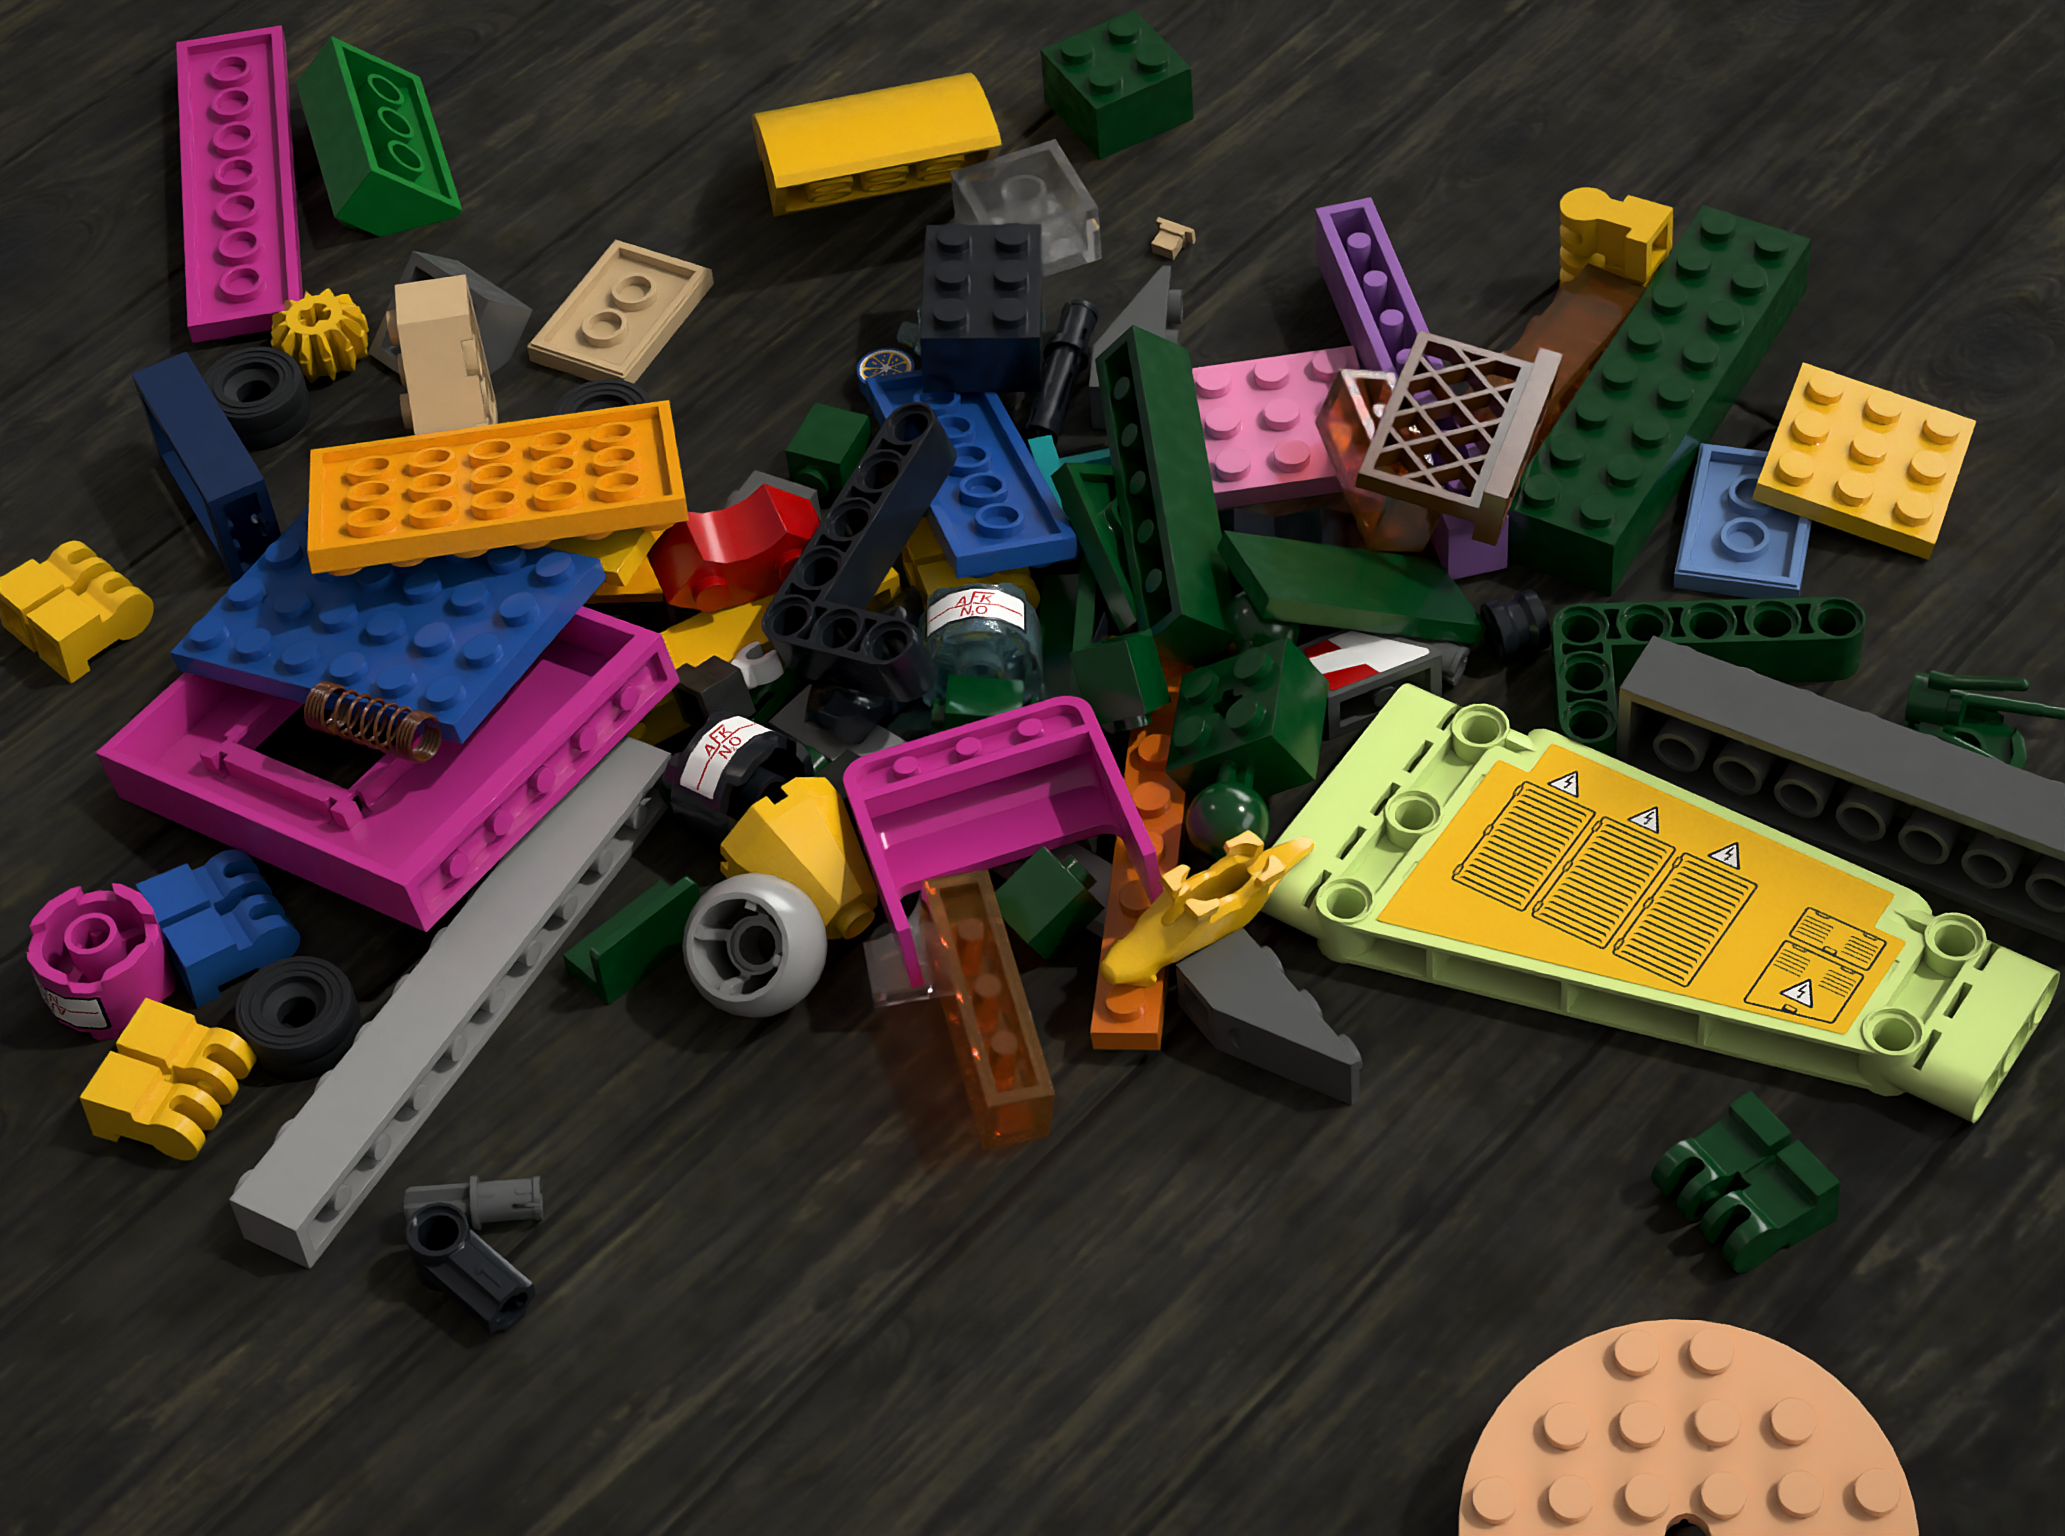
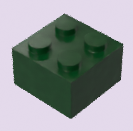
[1040,10,1194,160]

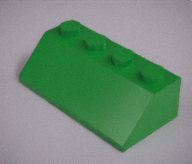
[296,36,462,237]

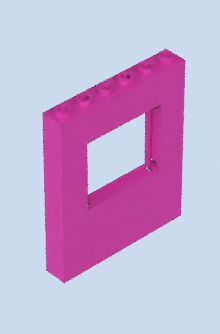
[96,606,680,932]

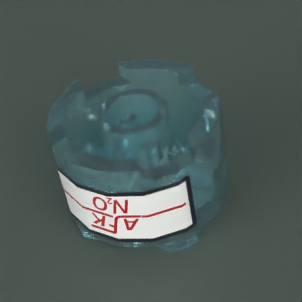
[918,582,1043,707]

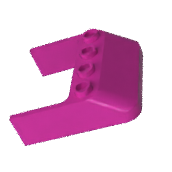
[843,696,1163,988]

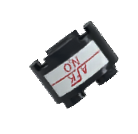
[663,710,814,846]

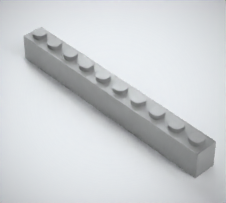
[229,735,671,1269]

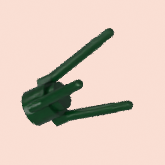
[1905,670,2065,764]

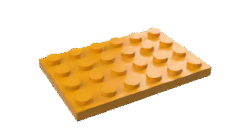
[307,400,689,576]

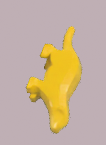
[1100,830,1315,988]

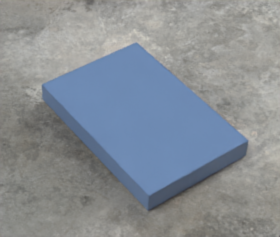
[1673,443,1812,599]

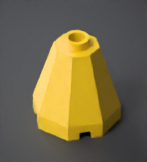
[720,777,878,939]

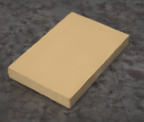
[527,239,714,384]

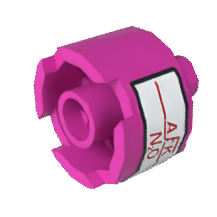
[26,883,176,1041]

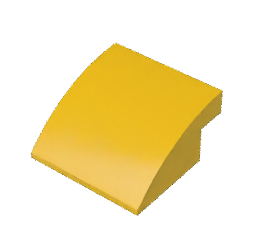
[751,73,1002,217]

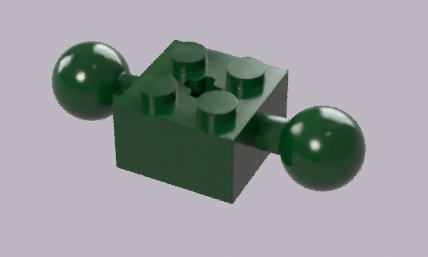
[1165,590,1330,863]

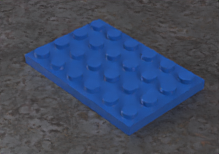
[170,505,607,744]

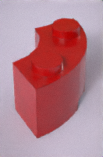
[646,483,821,612]

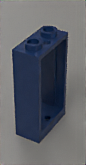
[132,352,281,583]

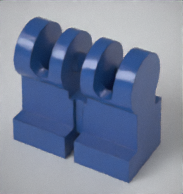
[136,849,300,1008]

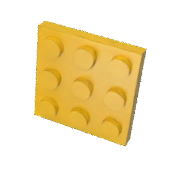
[1752,362,1976,560]

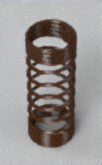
[304,681,442,764]

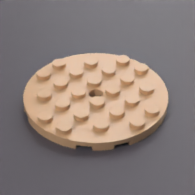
[1458,1319,1919,1536]

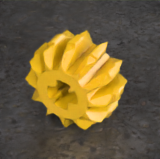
[271,288,369,383]

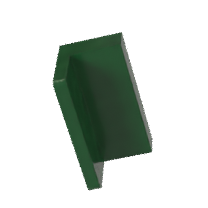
[563,876,700,1006]

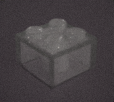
[950,139,1102,277]

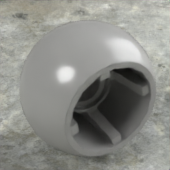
[682,873,827,1018]

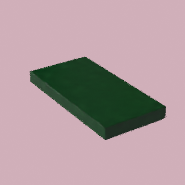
[1217,531,1487,645]

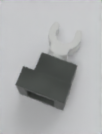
[672,641,784,730]

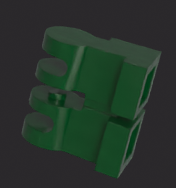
[1651,1090,1840,1273]

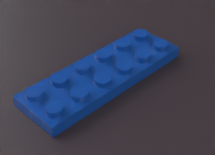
[865,369,1077,578]

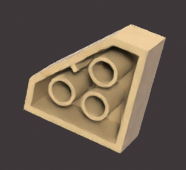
[386,274,498,435]

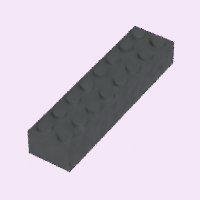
[1615,636,2065,943]

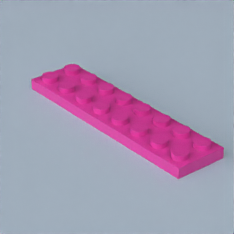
[176,25,303,343]

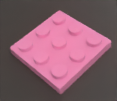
[1192,345,1387,509]

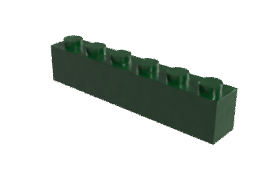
[1095,325,1234,669]

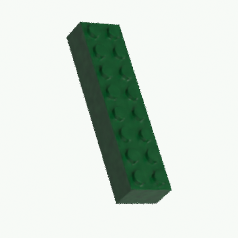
[1507,205,1811,596]

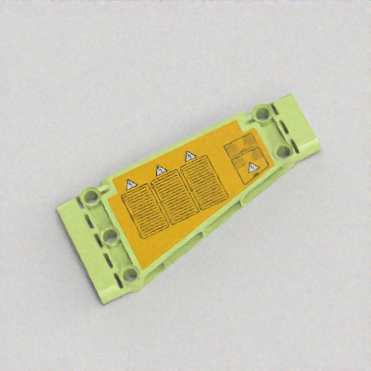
[1260,683,2060,1123]

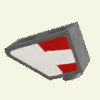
[1297,629,1442,740]

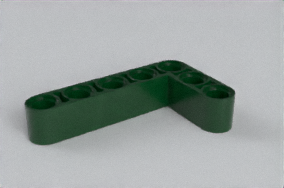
[1550,597,1866,758]

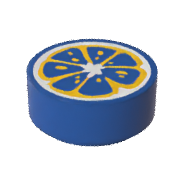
[857,348,915,397]

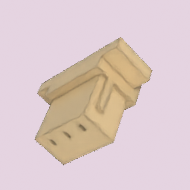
[1151,217,1196,260]

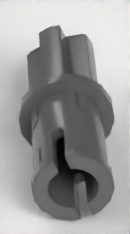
[404,1175,543,1230]

